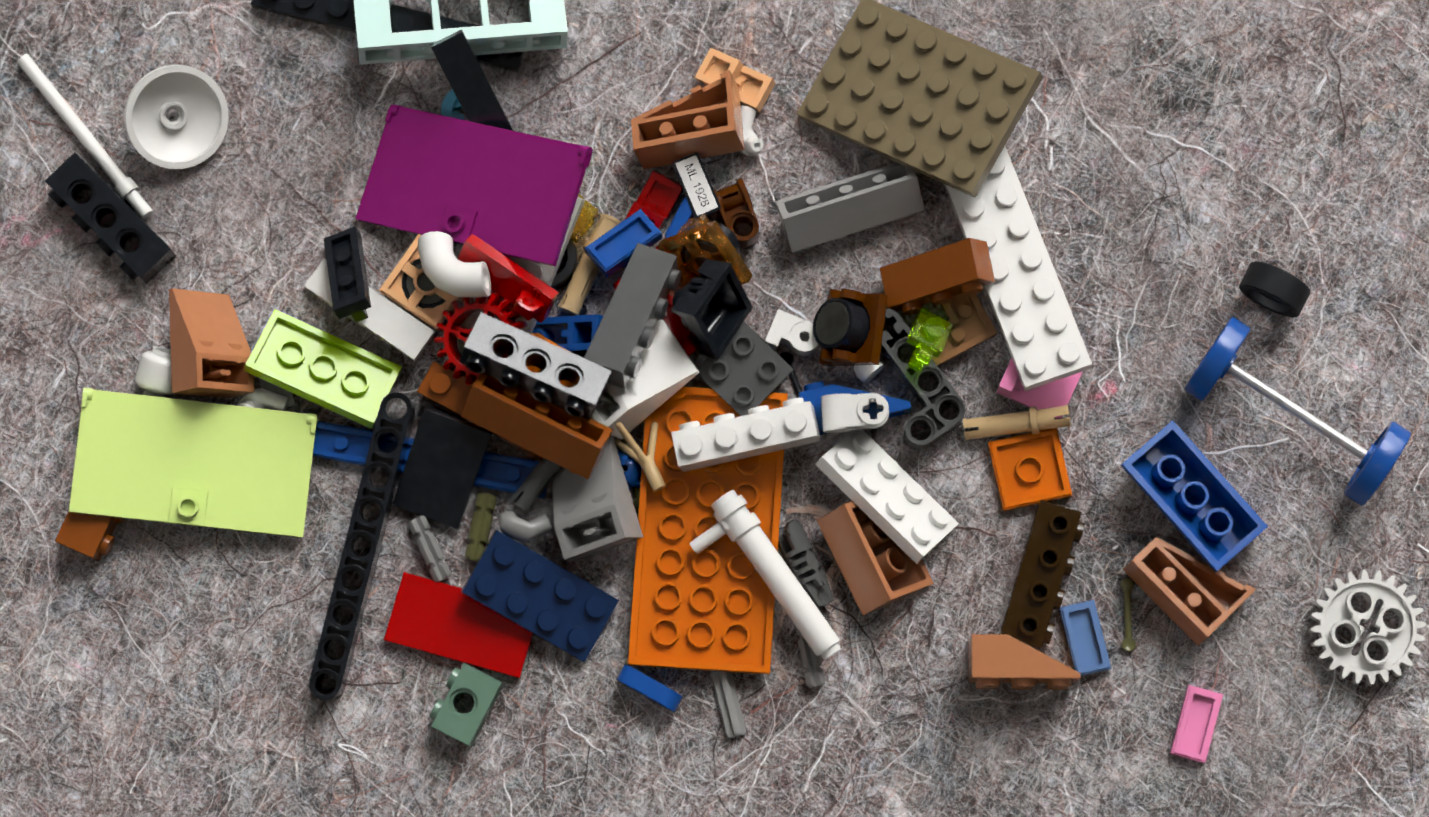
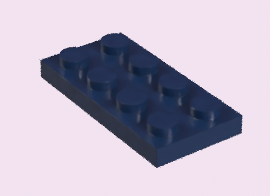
[461,530,619,662]

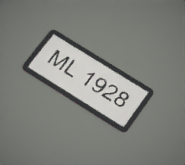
[672,152,721,218]

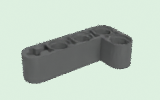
[881,309,965,450]

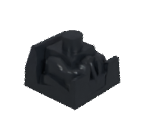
[672,259,753,360]

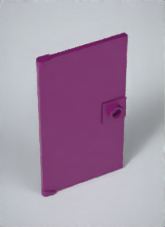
[355,104,593,267]

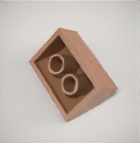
[816,501,934,616]

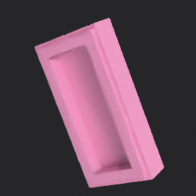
[1170,685,1223,764]

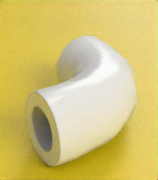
[418,231,491,298]

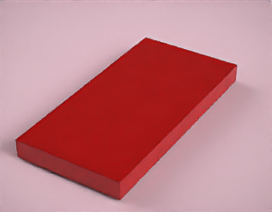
[384,572,533,679]

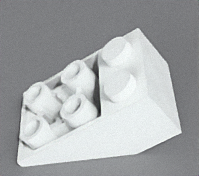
[592,319,700,439]

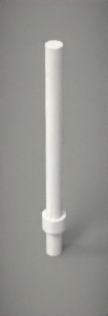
[17,54,153,220]

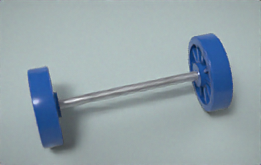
[1184,317,1411,506]

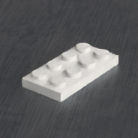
[815,429,959,564]

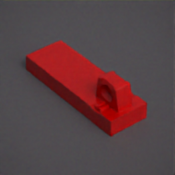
[458,234,559,323]

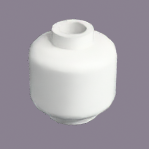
[135,346,175,397]

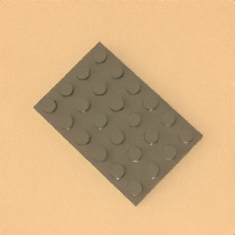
[796,0,1043,198]

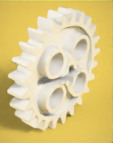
[1308,569,1426,686]

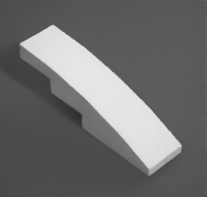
[304,258,436,362]

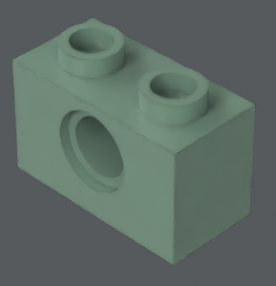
[429,663,504,748]

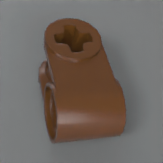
[713,178,759,249]

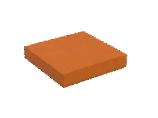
[987,428,1072,512]

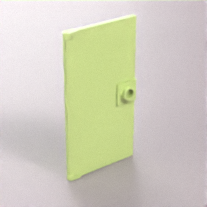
[69,388,318,538]

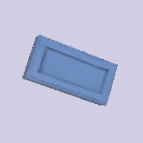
[1059,600,1111,676]

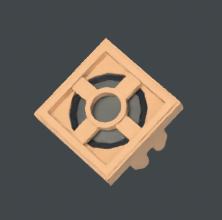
[379,234,463,331]

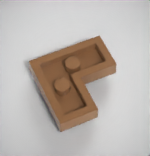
[919,293,997,366]

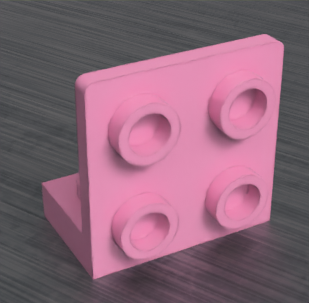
[996,358,1083,419]

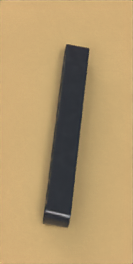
[309,392,415,700]

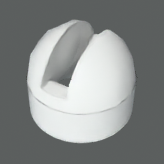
[854,360,884,384]

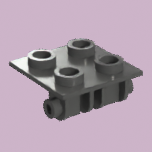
[697,321,794,416]

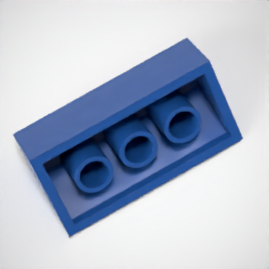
[1120,420,1268,572]

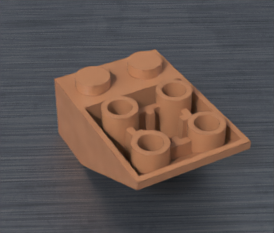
[169,288,254,398]
[968,634,1080,690]

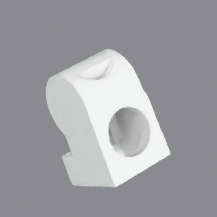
[765,309,818,356]

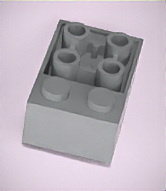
[552,437,643,560]

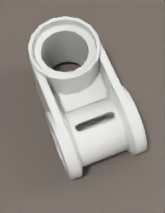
[821,393,889,433]

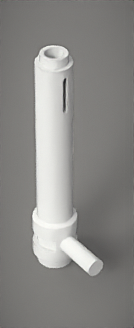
[690,489,842,661]

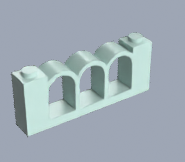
[353,0,568,65]

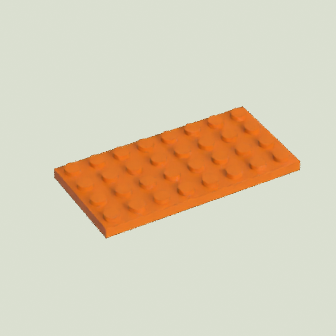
[628,387,788,675]

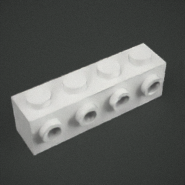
[671,398,821,472]

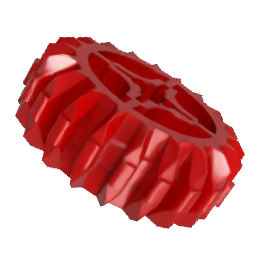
[434,293,528,385]

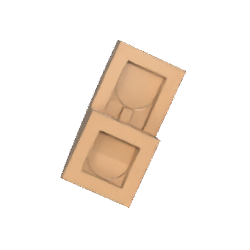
[694,48,776,113]

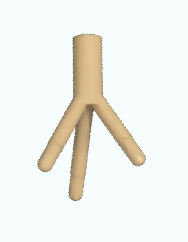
[614,422,666,492]

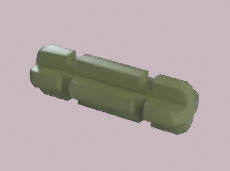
[465,493,497,562]

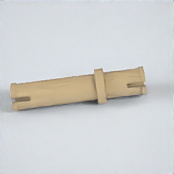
[557,213,621,316]
[963,404,1071,441]

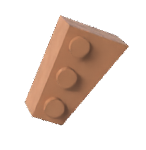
[631,70,745,169]
[1123,537,1256,645]

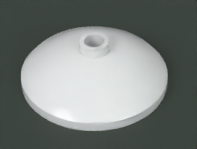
[124,65,229,169]

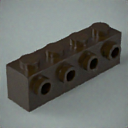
[1000,500,1085,651]

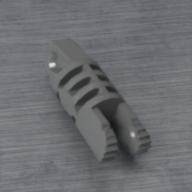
[778,519,834,609]

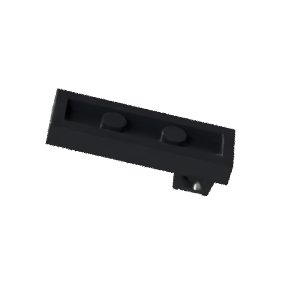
[324,226,371,322]

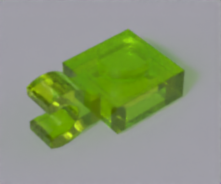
[906,308,953,373]

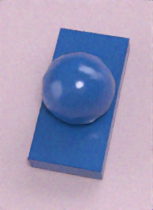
[585,209,662,278]

